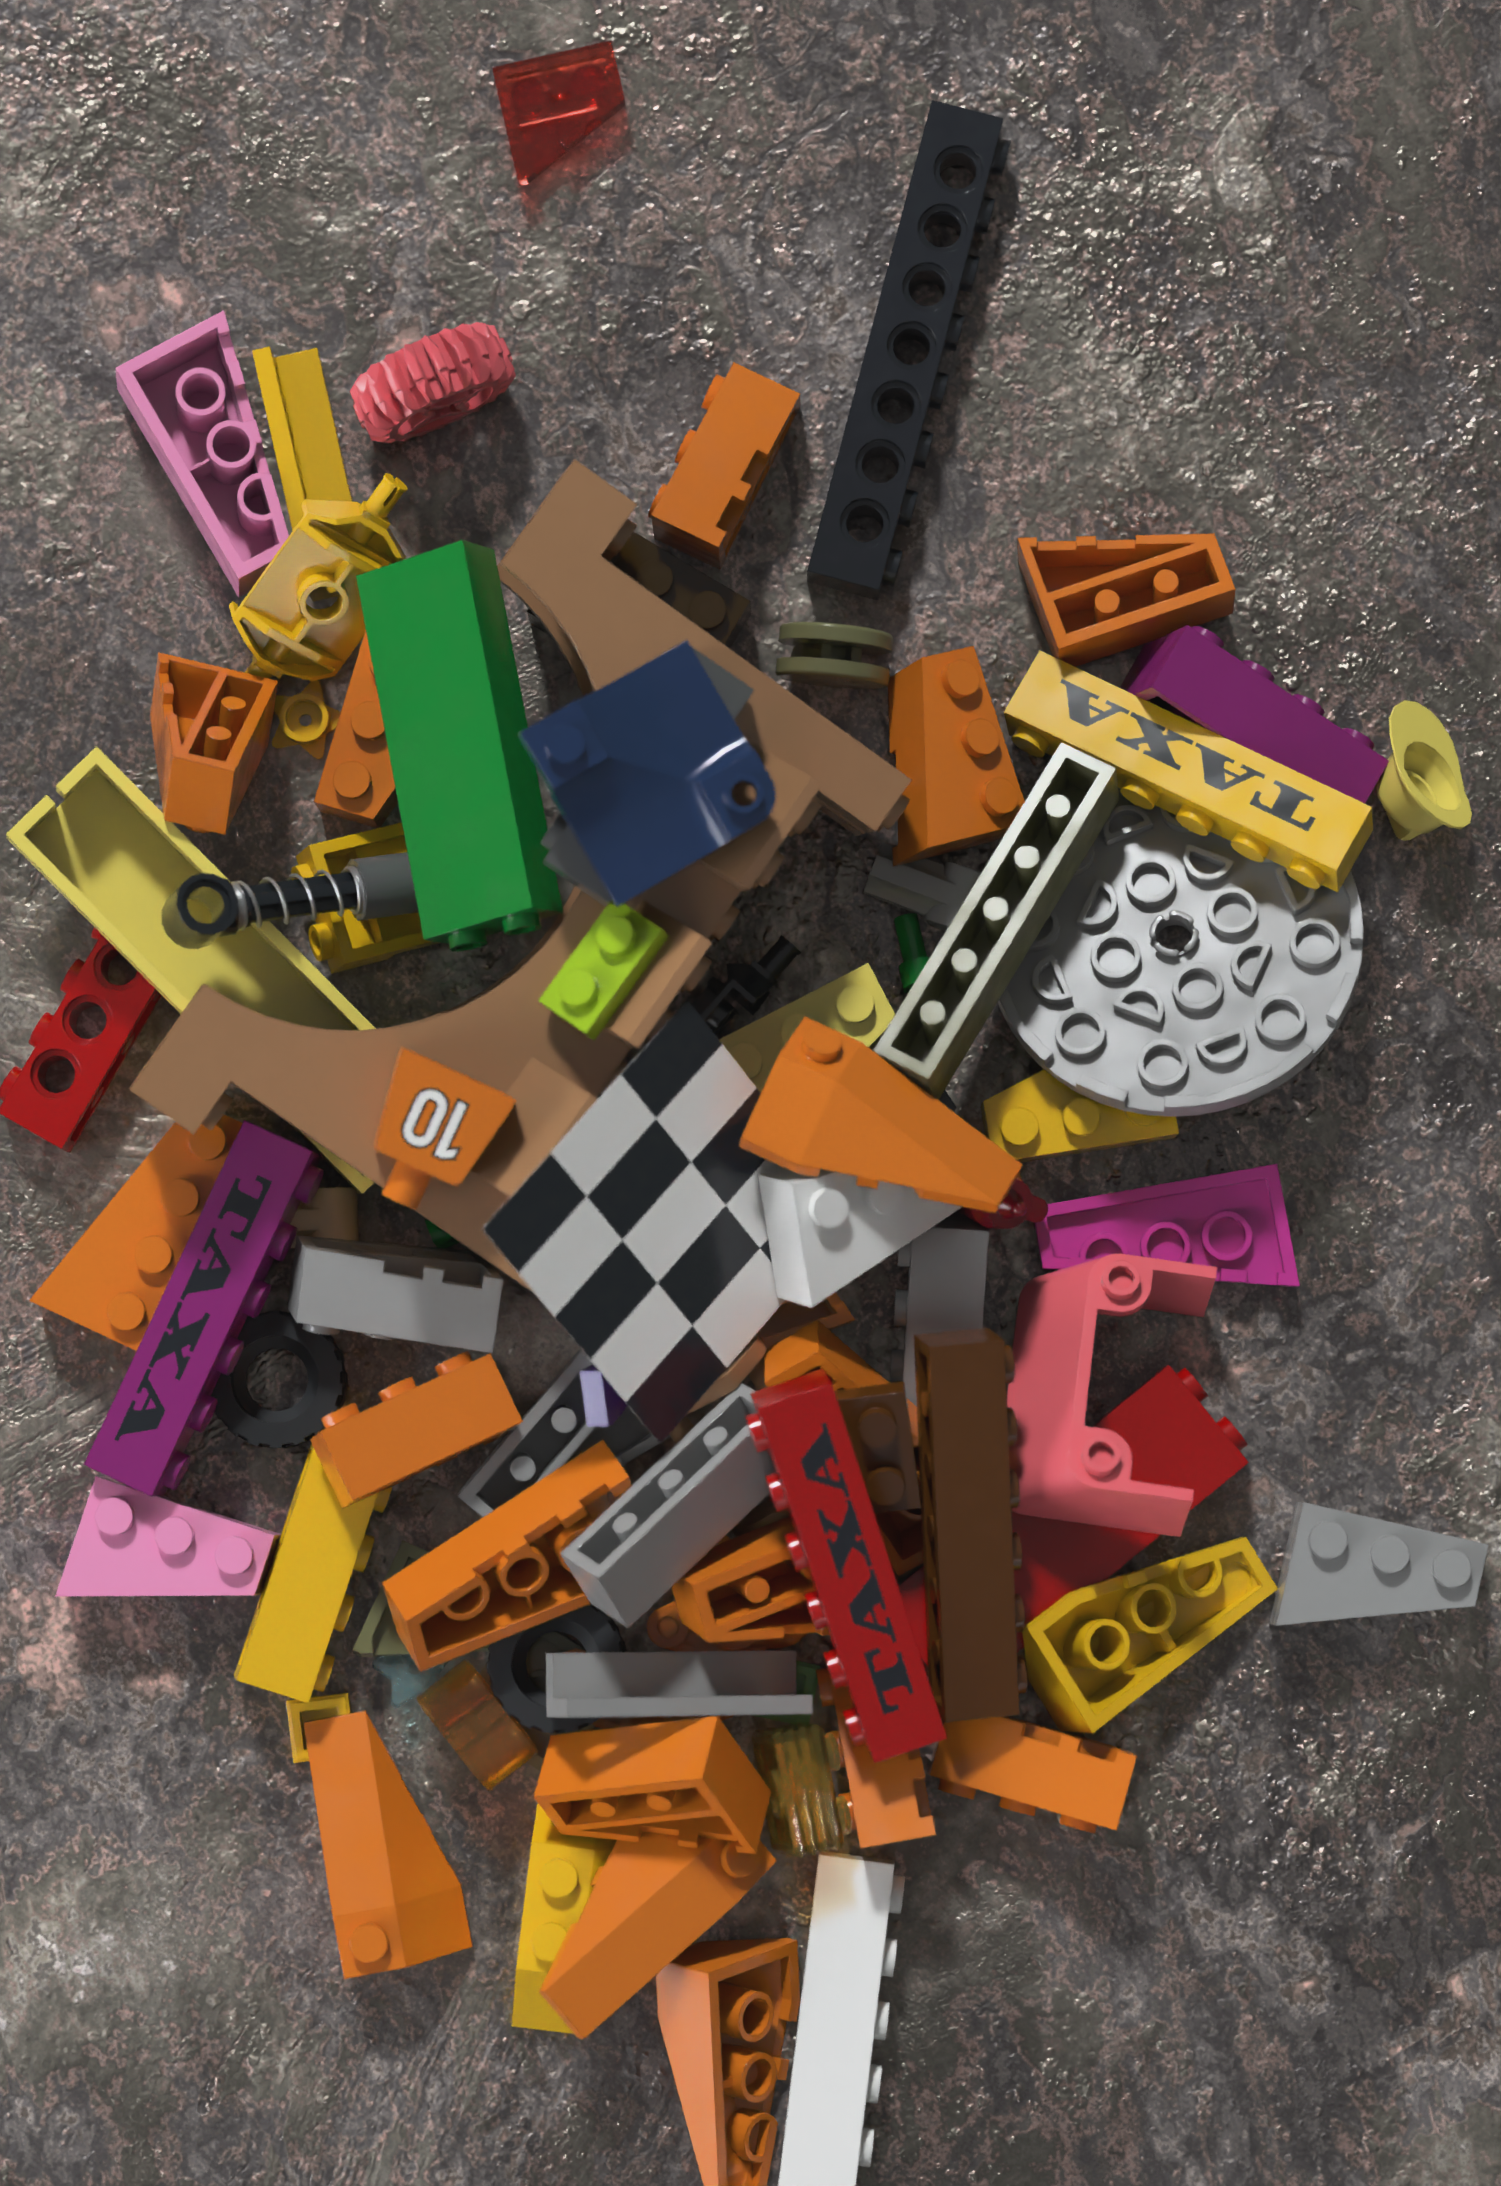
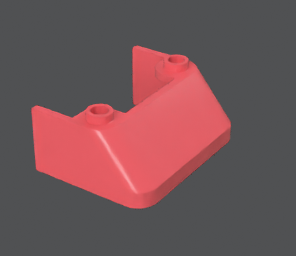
[1007,1254,1217,1537]

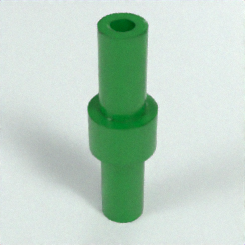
[893,913,930,993]

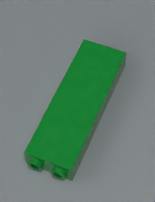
[356,540,564,952]

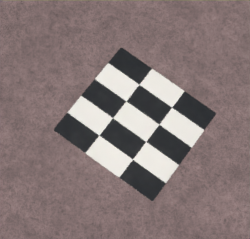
[483,1002,785,1442]

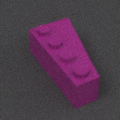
[1120,625,1389,803]

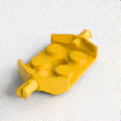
[229,473,408,681]

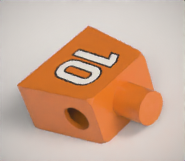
[373,1046,516,1210]

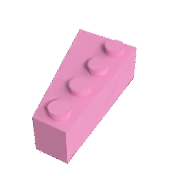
[115,310,289,597]

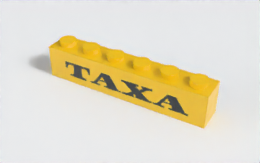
[1004,650,1373,892]

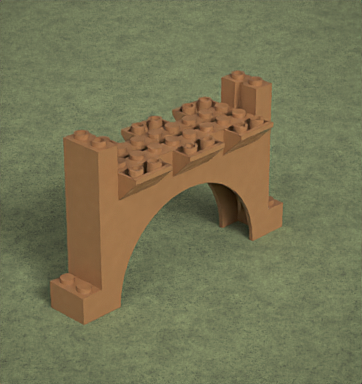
[129,459,911,1295]

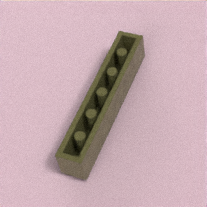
[873,742,1119,1100]

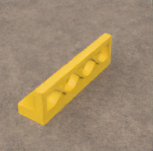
[252,346,353,602]

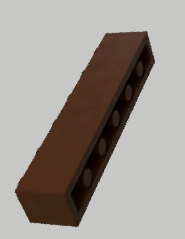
[914,1328,1027,1723]

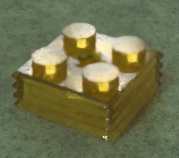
[751,1723,852,1858]

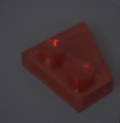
[492,40,625,186]

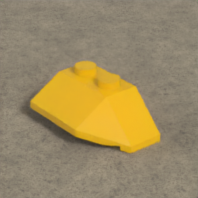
[512,1804,616,2034]

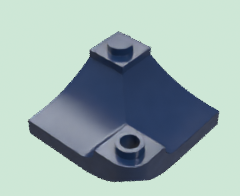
[519,640,776,908]

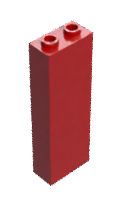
[898,1365,1249,1666]

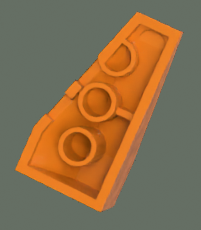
[739,1017,1022,1213]
[304,1710,473,1979]
[539,1832,777,2039]
[656,1938,800,2186]

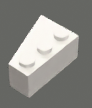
[758,1168,962,1308]

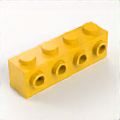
[234,1443,393,1703]

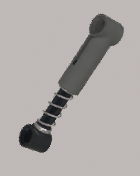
[162,852,561,949]

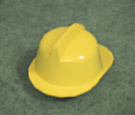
[1375,700,1472,841]

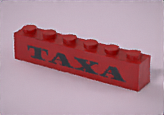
[745,1369,947,1763]

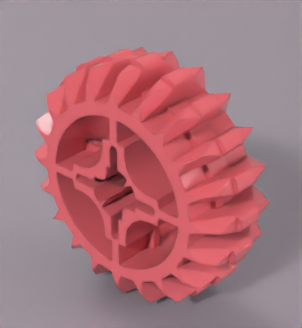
[350,322,516,444]

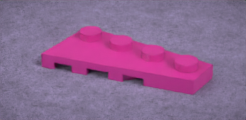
[1033,1164,1300,1287]

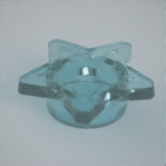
[372,1655,450,1708]

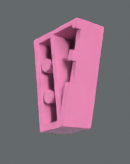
[55,1476,281,1597]

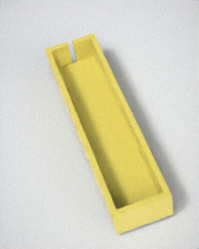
[6,746,376,1194]

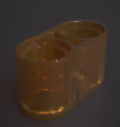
[416,1658,539,1792]

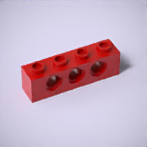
[0,927,162,1153]

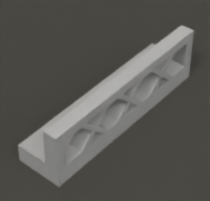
[546,1650,813,1718]

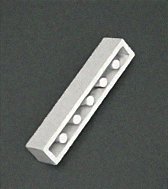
[778,1850,905,2186]

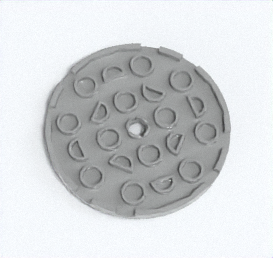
[998,788,1363,1117]

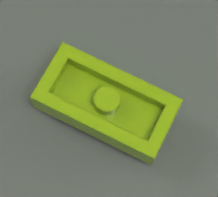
[538,900,669,1041]

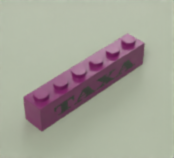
[84,1120,324,1497]

